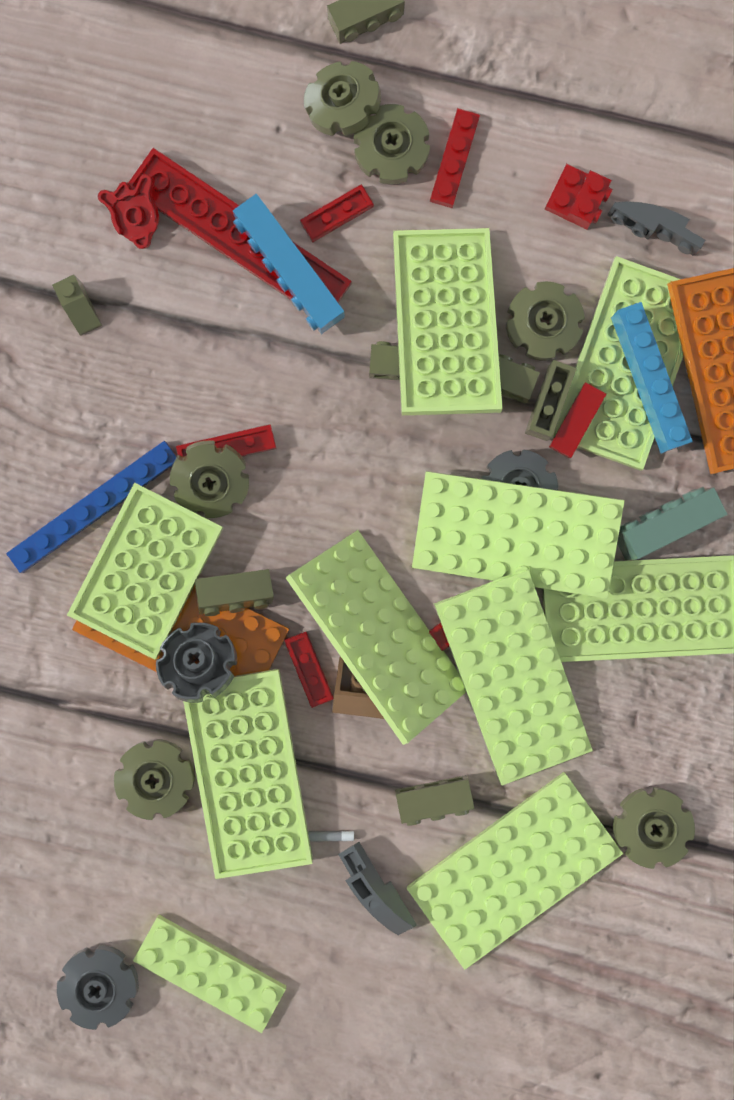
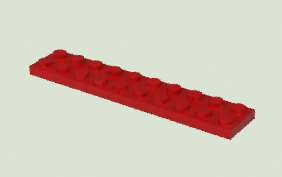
[128,148,352,303]

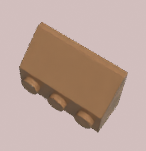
[332,656,384,719]

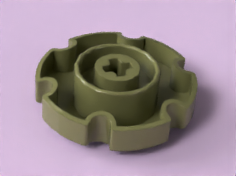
[304,61,381,136]
[354,104,430,185]
[506,281,585,361]
[170,441,249,518]
[114,739,195,820]
[613,787,695,869]

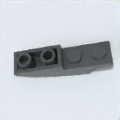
[607,201,706,256]
[338,842,417,935]

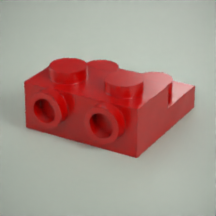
[544,163,613,230]

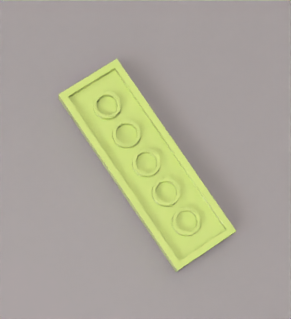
[133,915,286,1033]

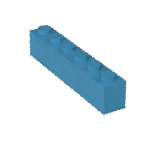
[233,193,345,335]
[611,302,693,454]

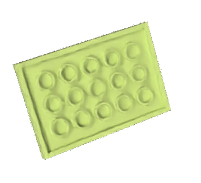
[67,483,224,660]

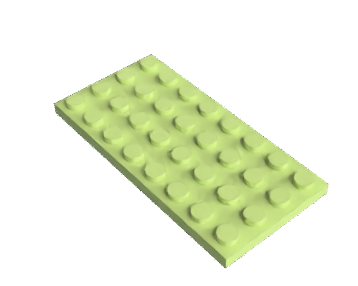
[393,228,502,416]
[551,256,683,471]
[412,471,624,599]
[286,530,466,745]
[542,555,734,662]
[434,569,593,785]
[183,669,313,879]
[407,772,623,970]

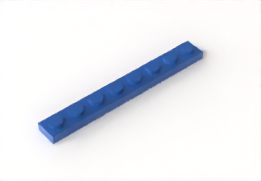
[6,441,177,573]

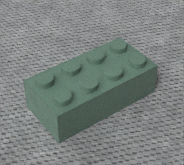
[617,486,728,560]

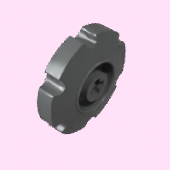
[480,450,558,490]
[156,623,237,703]
[57,945,139,1030]

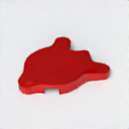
[98,174,159,249]

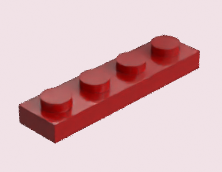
[430,108,480,208]
[176,424,277,457]

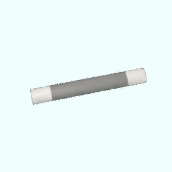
[308,831,354,842]

